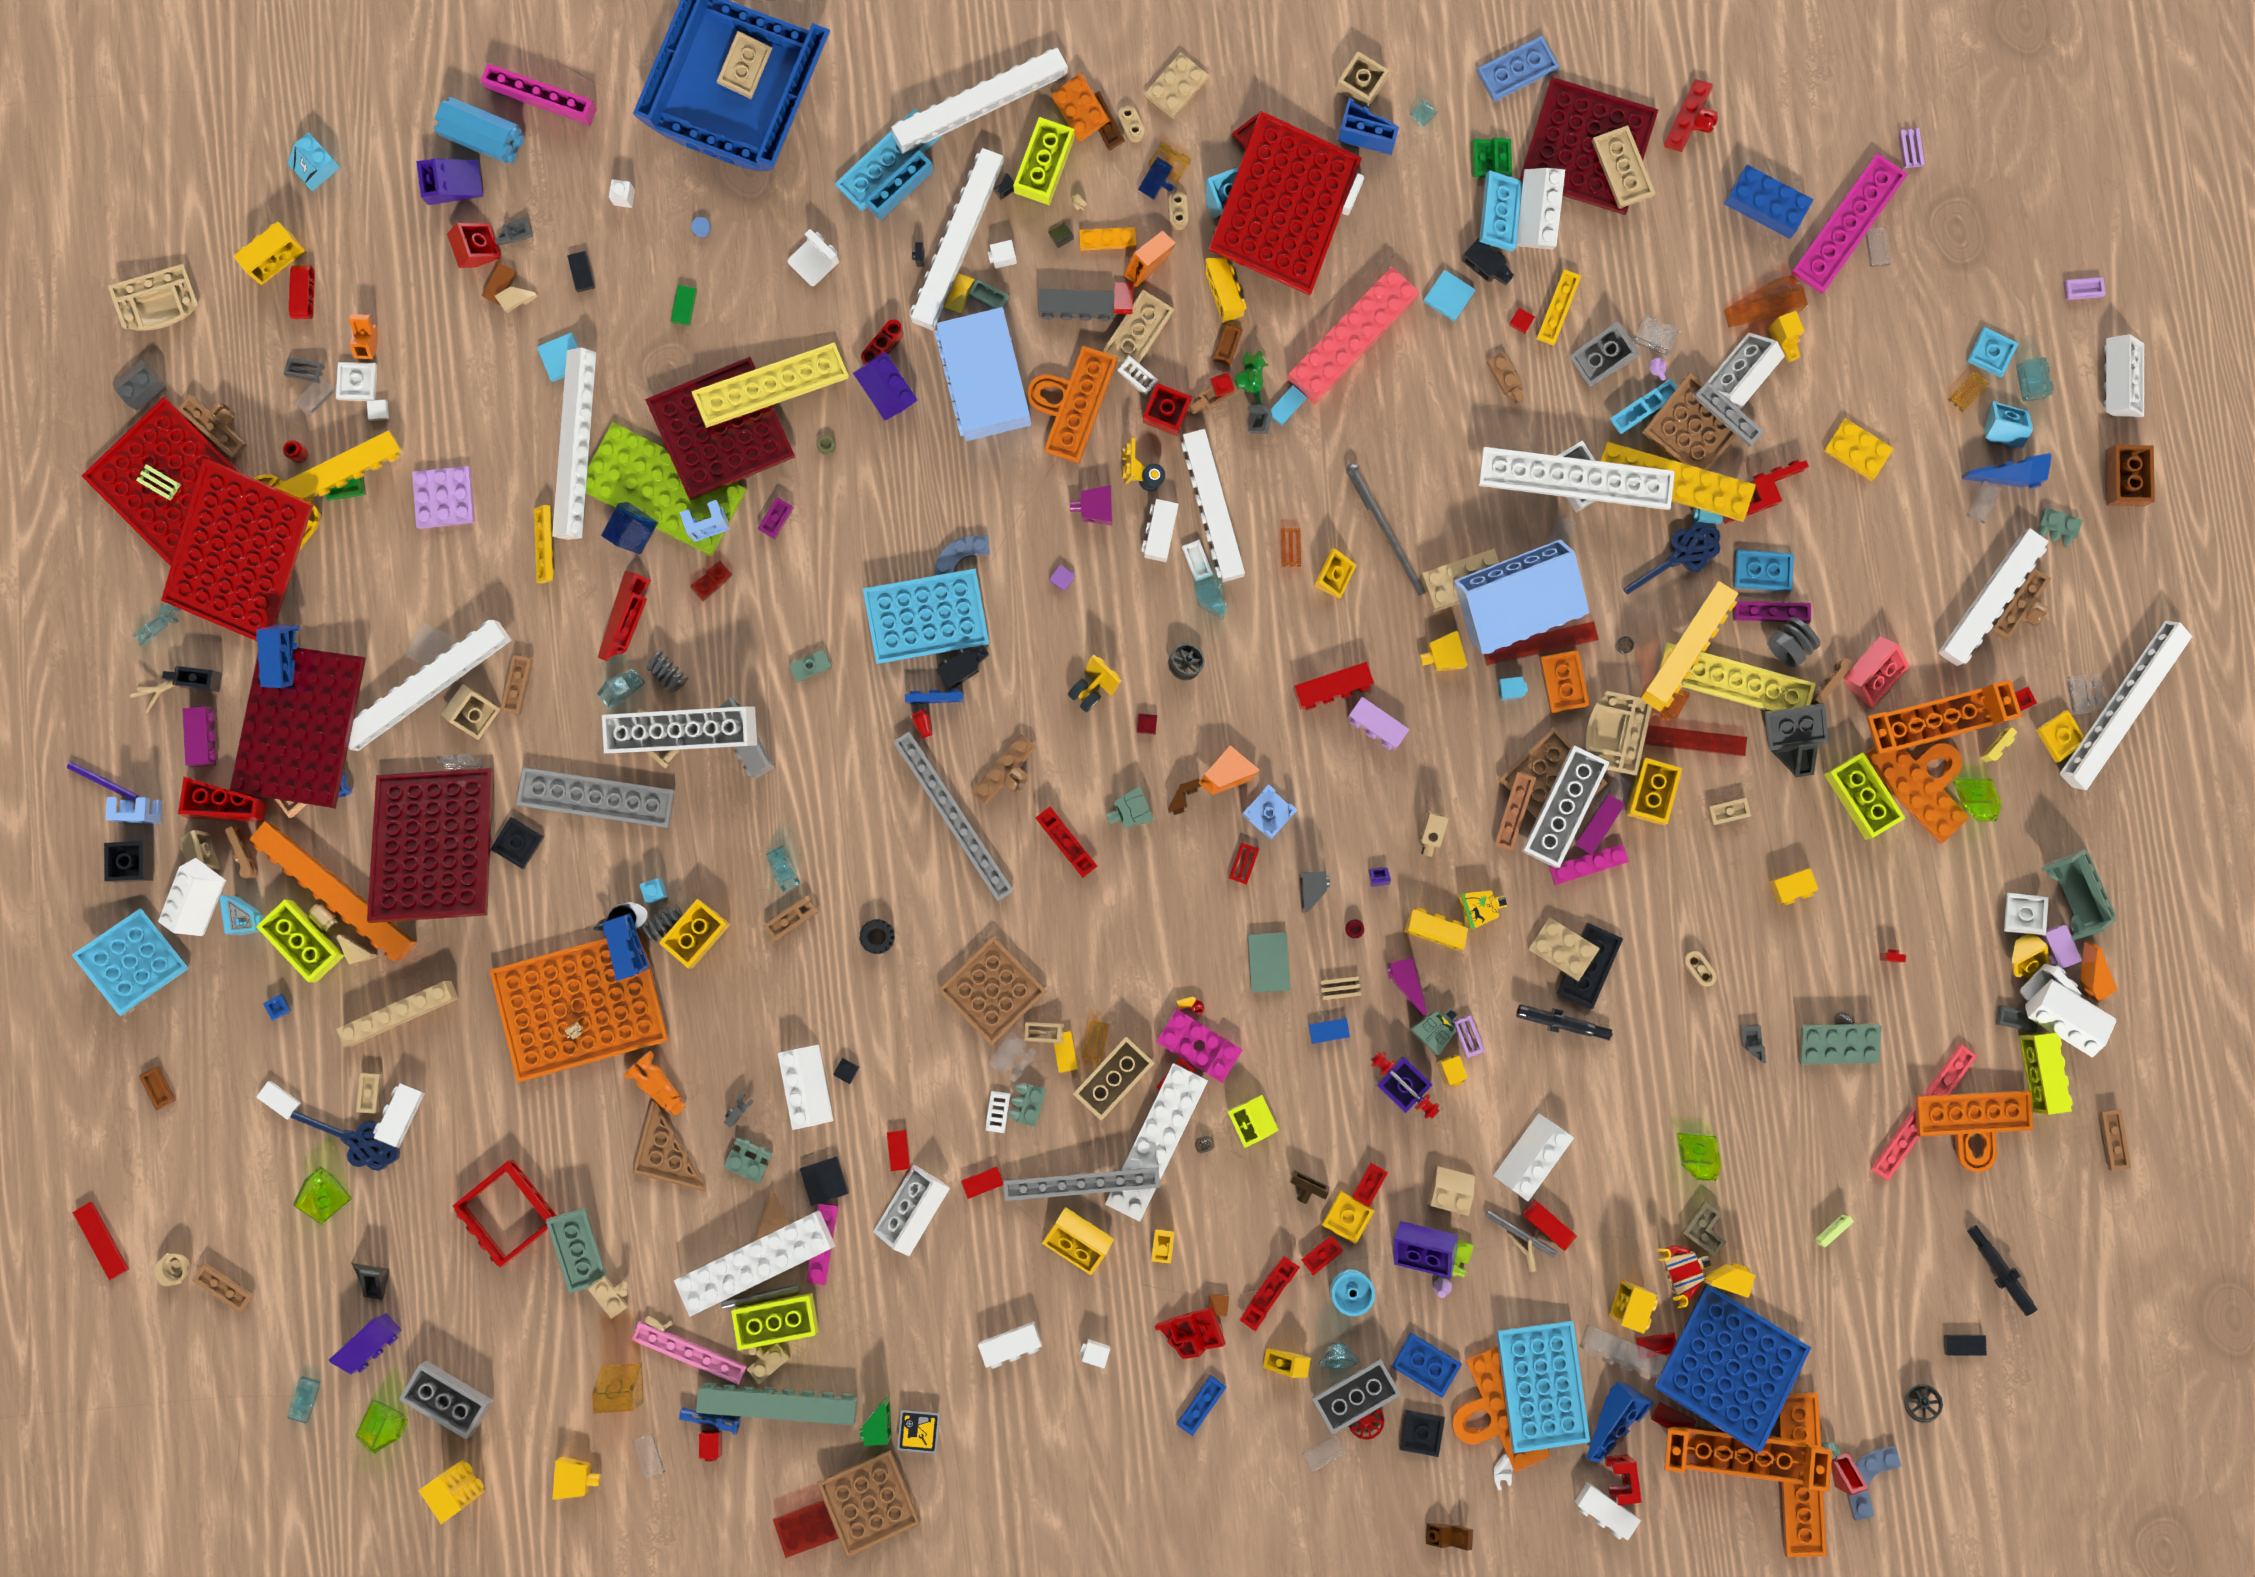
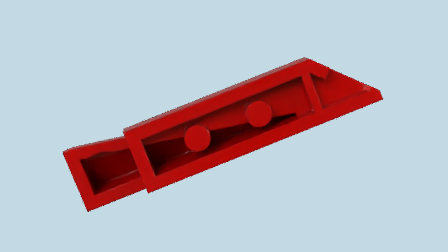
[598,571,651,661]

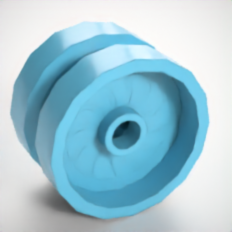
[1330,1269,1375,1316]

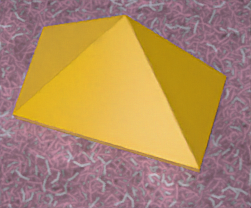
[944,273,975,314]

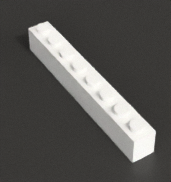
[1180,429,1245,582]
[1938,528,2049,666]

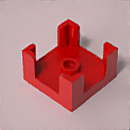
[1604,1454,1642,1506]

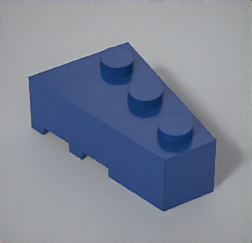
[1337,97,1399,155]
[256,625,300,688]
[603,914,650,981]

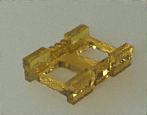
[1148,141,1191,183]

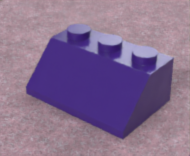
[853,352,918,421]
[1394,1221,1458,1279]
[329,1313,402,1374]

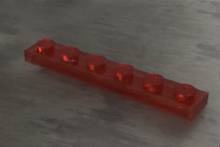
[1484,621,1599,666]
[1644,725,1747,757]

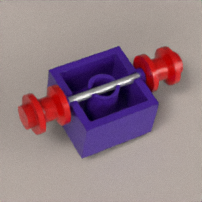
[1370,1051,1440,1119]

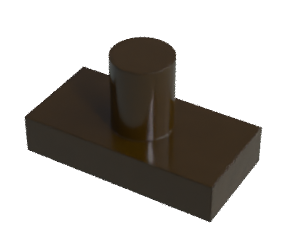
[1290,1170,1329,1204]

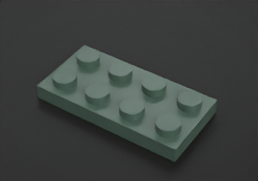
[1799,1024,1881,1065]
[546,1207,608,1293]

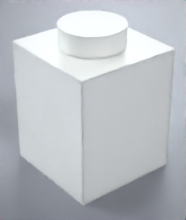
[609,179,635,208]
[987,240,1017,269]
[1079,1339,1110,1368]

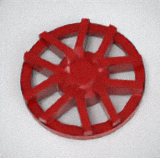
[1348,1408,1384,1440]

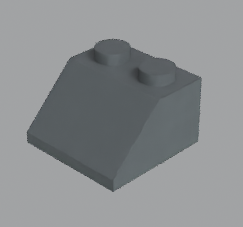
[113,359,166,411]
[1300,871,1330,913]

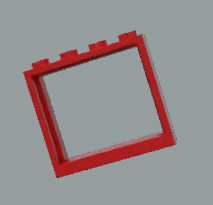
[452,1160,557,1267]

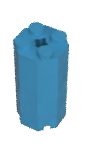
[434,97,525,164]

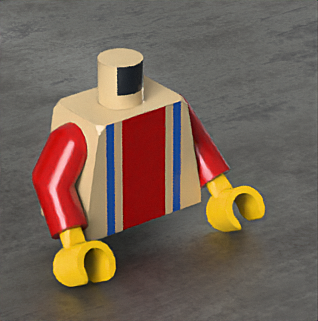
[1657,1245,1711,1308]

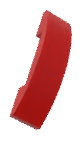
[1035,806,1097,878]
[1239,1255,1300,1332]

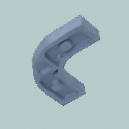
[934,535,990,576]
[1847,1445,1902,1521]

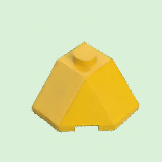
[2012,934,2050,979]

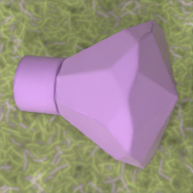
[1433,1278,1452,1298]

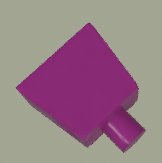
[1070,485,1112,525]

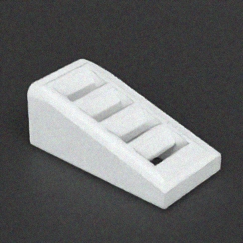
[1117,356,1158,396]
[985,1091,1011,1133]

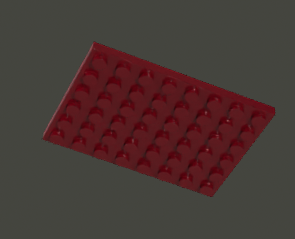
[229,647,366,809]
[367,768,494,923]

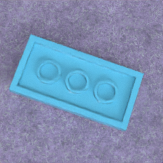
[1479,171,1522,252]

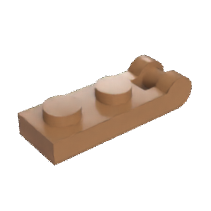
[1811,659,1852,705]
[225,826,258,879]
[763,895,819,942]

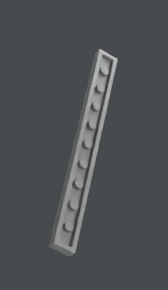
[893,732,1014,902]

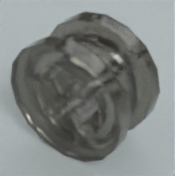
[1615,636,1634,654]

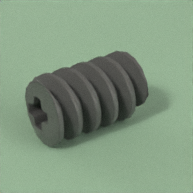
[646,650,688,693]
[642,904,683,942]

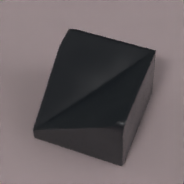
[993,173,1014,200]

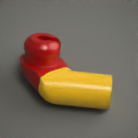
[1176,997,1205,1015]

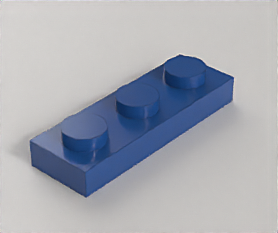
[905,689,964,704]

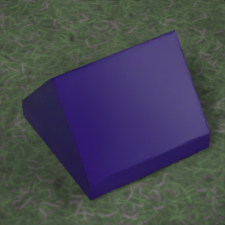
[1368,867,1391,887]

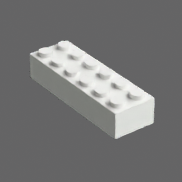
[1521,746,1610,868]

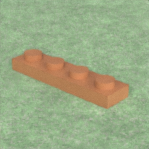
[1494,772,1536,851]

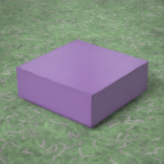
[1049,565,1076,592]

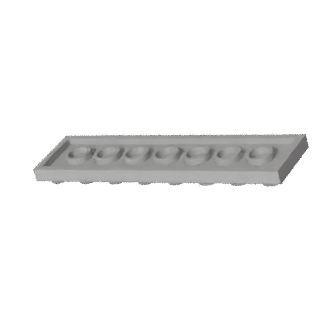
[516,768,675,828]

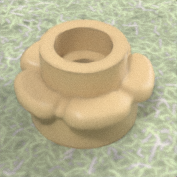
[1071,193,1088,210]
[565,1022,583,1039]

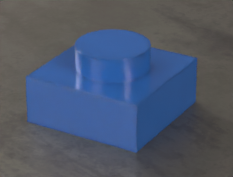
[263,994,292,1021]

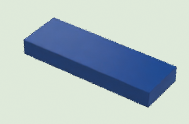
[1176,1374,1227,1436]

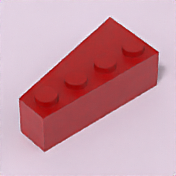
[178,776,266,822]

